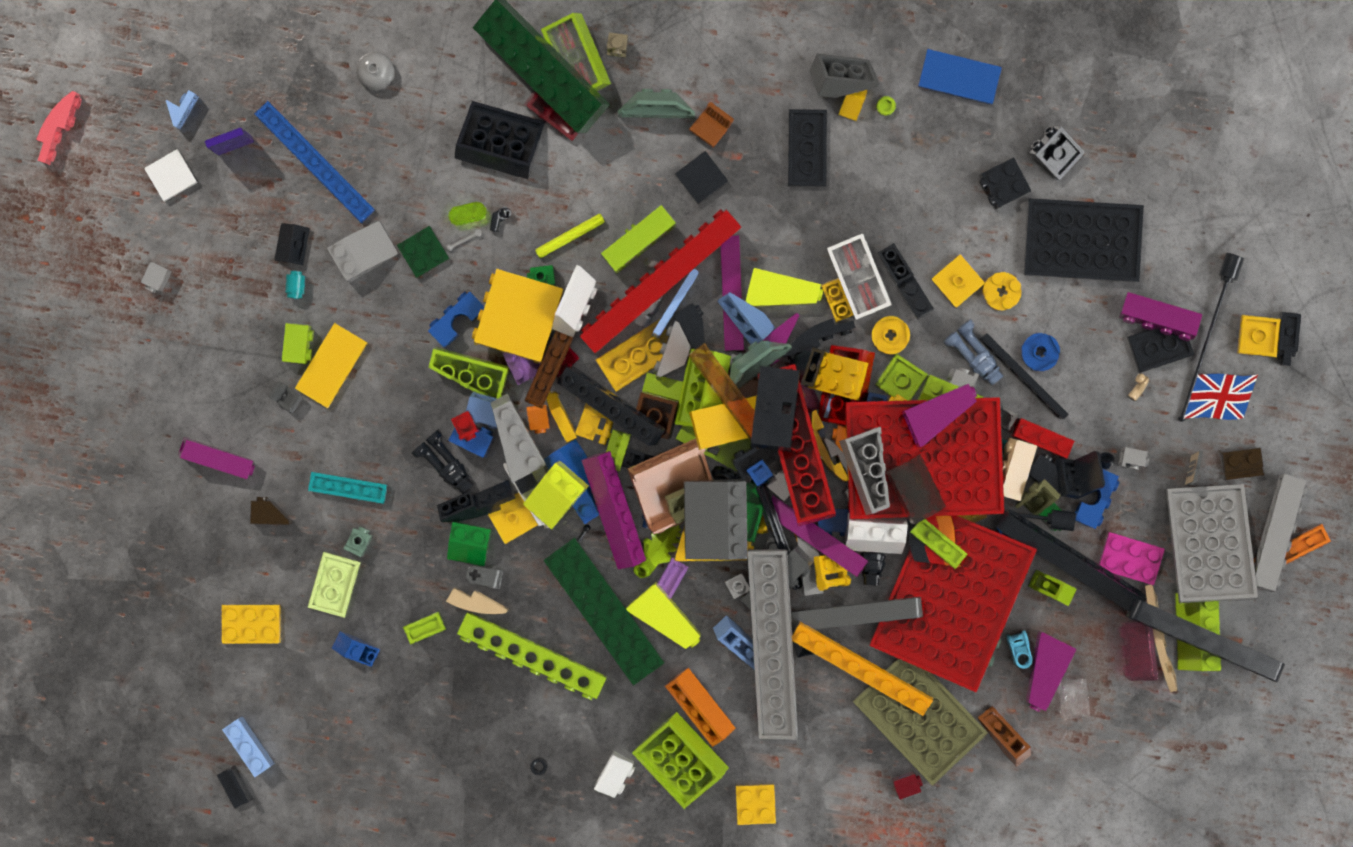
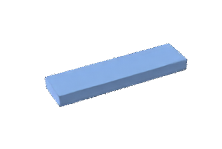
[652,269,699,339]

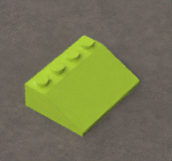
[632,712,729,809]

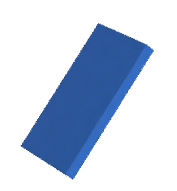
[918,49,1002,105]

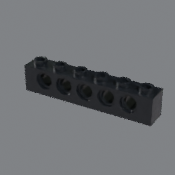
[557,367,666,446]

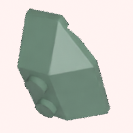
[618,89,695,119]
[727,341,792,396]

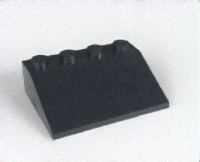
[454,101,545,179]

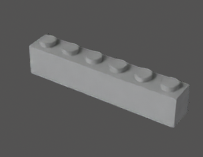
[1254,474,1307,592]

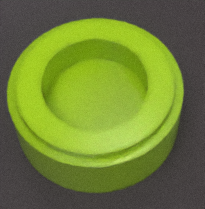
[876,96,896,116]

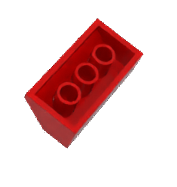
[818,345,875,426]

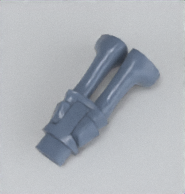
[943,319,1003,385]

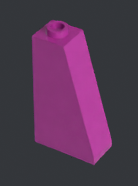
[902,384,977,447]
[178,437,255,479]
[1026,631,1077,712]

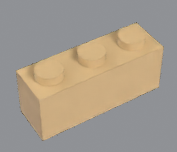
[1002,438,1037,501]

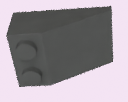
[809,53,879,98]

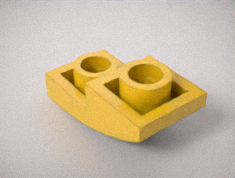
[821,278,854,322]

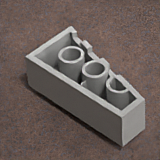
[839,427,890,515]

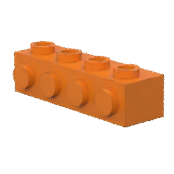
[665,668,736,747]

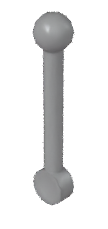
[445,229,482,251]

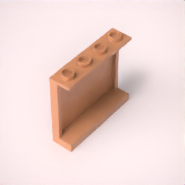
[628,438,713,534]

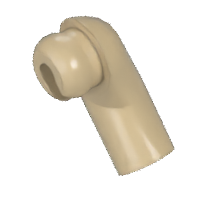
[1128,373,1149,401]

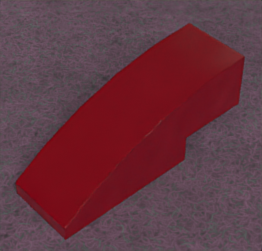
[524,90,578,141]

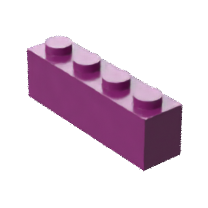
[1119,292,1203,341]

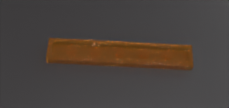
[688,343,760,449]

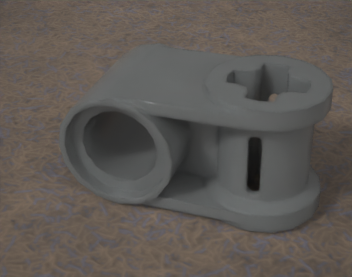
[466,565,504,589]

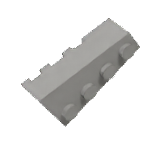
[491,394,546,483]

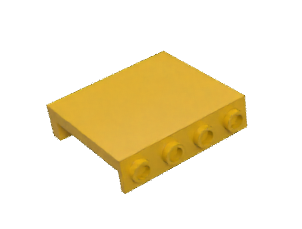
[472,269,563,364]

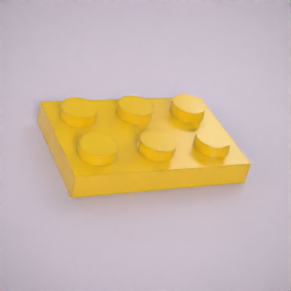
[808,352,869,401]
[222,604,281,644]

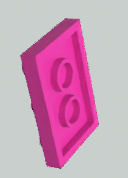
[1099,532,1165,585]

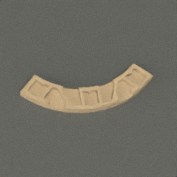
[1145,585,1178,692]

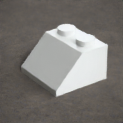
[594,751,635,798]

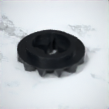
[711,466,740,480]

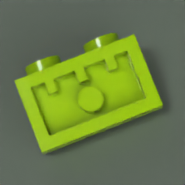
[606,430,631,472]

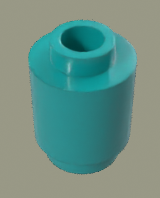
[285,271,306,299]

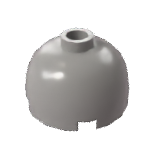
[356,52,395,91]

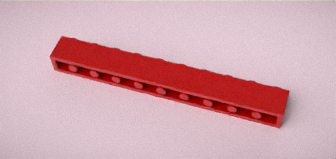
[580,209,742,353]

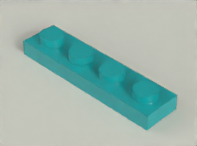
[308,472,388,504]

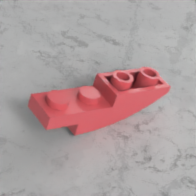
[36,91,81,165]

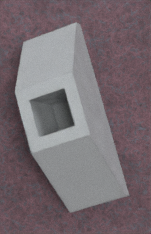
[653,321,691,379]

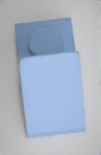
[166,90,199,130]

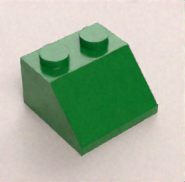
[447,522,492,567]

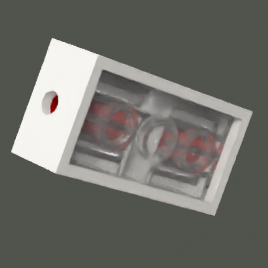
[827,233,892,320]

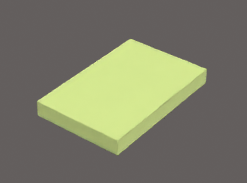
[308,552,361,618]

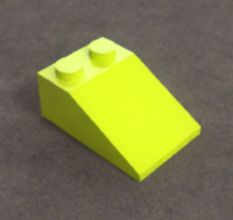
[523,461,589,529]

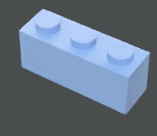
[222,716,275,777]

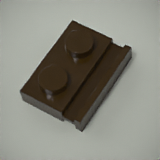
[1221,448,1264,480]

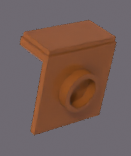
[689,101,734,148]

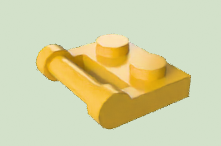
[813,555,851,591]

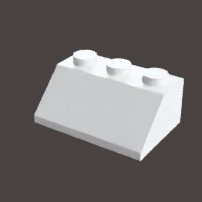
[552,265,598,337]
[845,513,908,554]

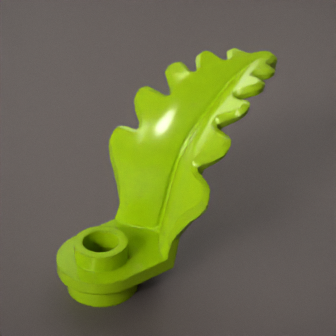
[633,525,682,578]

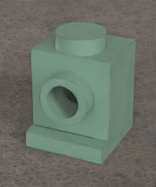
[343,526,373,557]

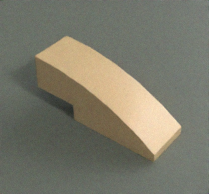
[446,587,509,614]

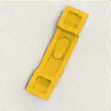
[811,410,848,482]

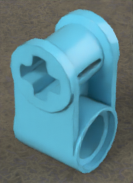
[1006,630,1032,668]

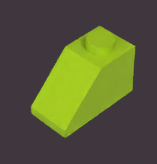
[1028,569,1077,606]

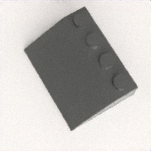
[684,479,747,560]

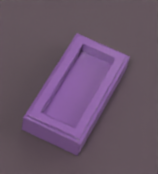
[658,558,689,599]

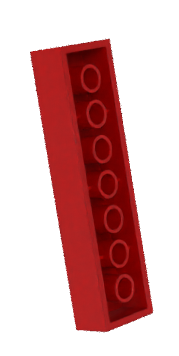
[757,364,836,526]

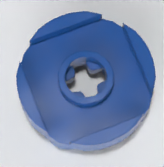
[1021,333,1060,371]

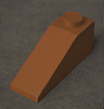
[978,706,1031,767]

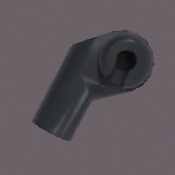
[490,207,512,232]

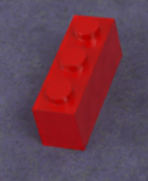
[1011,418,1075,459]

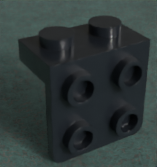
[1055,451,1105,499]

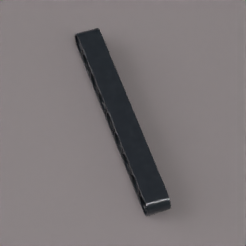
[996,509,1147,611]
[1126,598,1285,682]

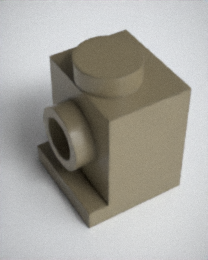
[607,32,628,58]

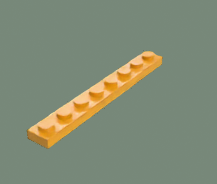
[792,622,933,716]

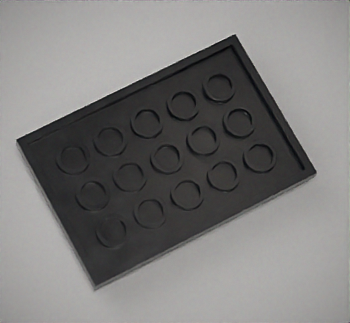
[1024,198,1144,282]

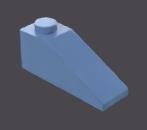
[717,292,775,345]
[713,615,755,670]

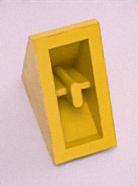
[838,90,868,121]

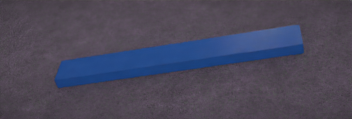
[254,101,375,223]

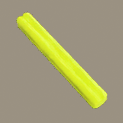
[535,214,605,258]

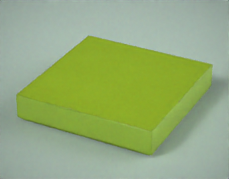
[875,353,928,400]

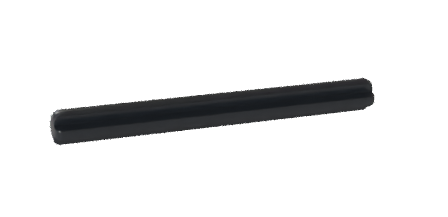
[756,484,803,590]

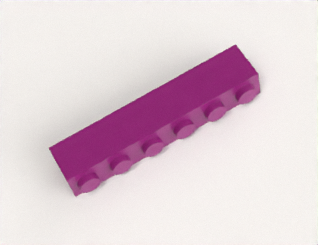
[582,451,646,569]

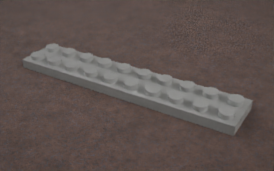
[748,550,798,740]

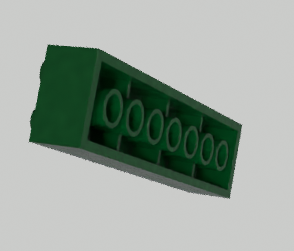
[472,0,610,133]
[543,537,665,686]

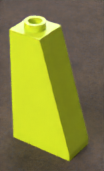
[745,268,823,307]
[626,582,701,649]

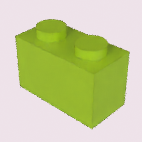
[282,323,314,365]

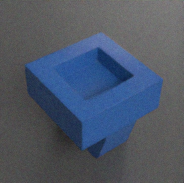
[747,459,774,487]

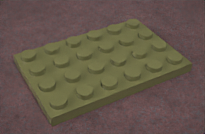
[853,658,988,786]

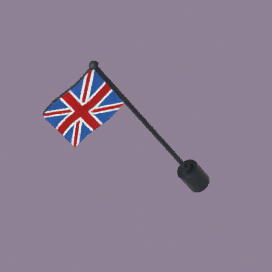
[1178,253,1258,422]

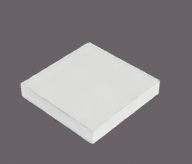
[144,149,198,202]

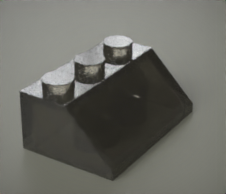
[885,454,946,524]

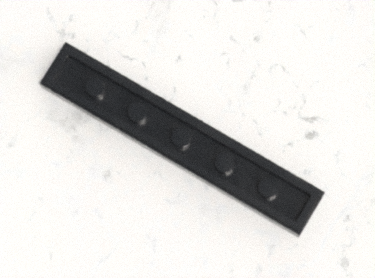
[980,333,1069,419]

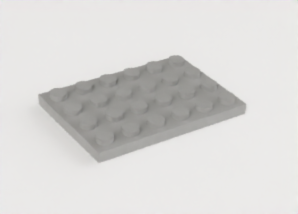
[1166,484,1258,603]

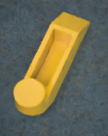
[547,391,577,443]

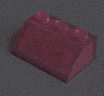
[1119,620,1158,681]

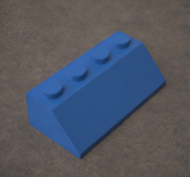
[544,439,599,524]

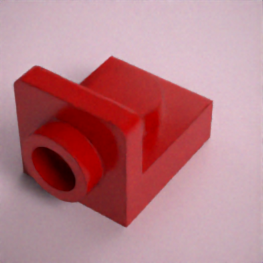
[451,411,479,442]

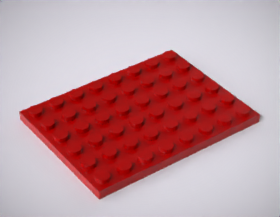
[845,397,1004,519]
[869,516,1037,693]

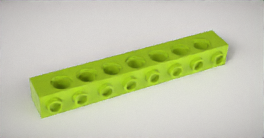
[457,612,607,700]

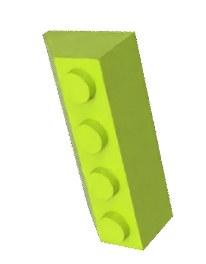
[674,349,731,428]
[1175,593,1221,671]

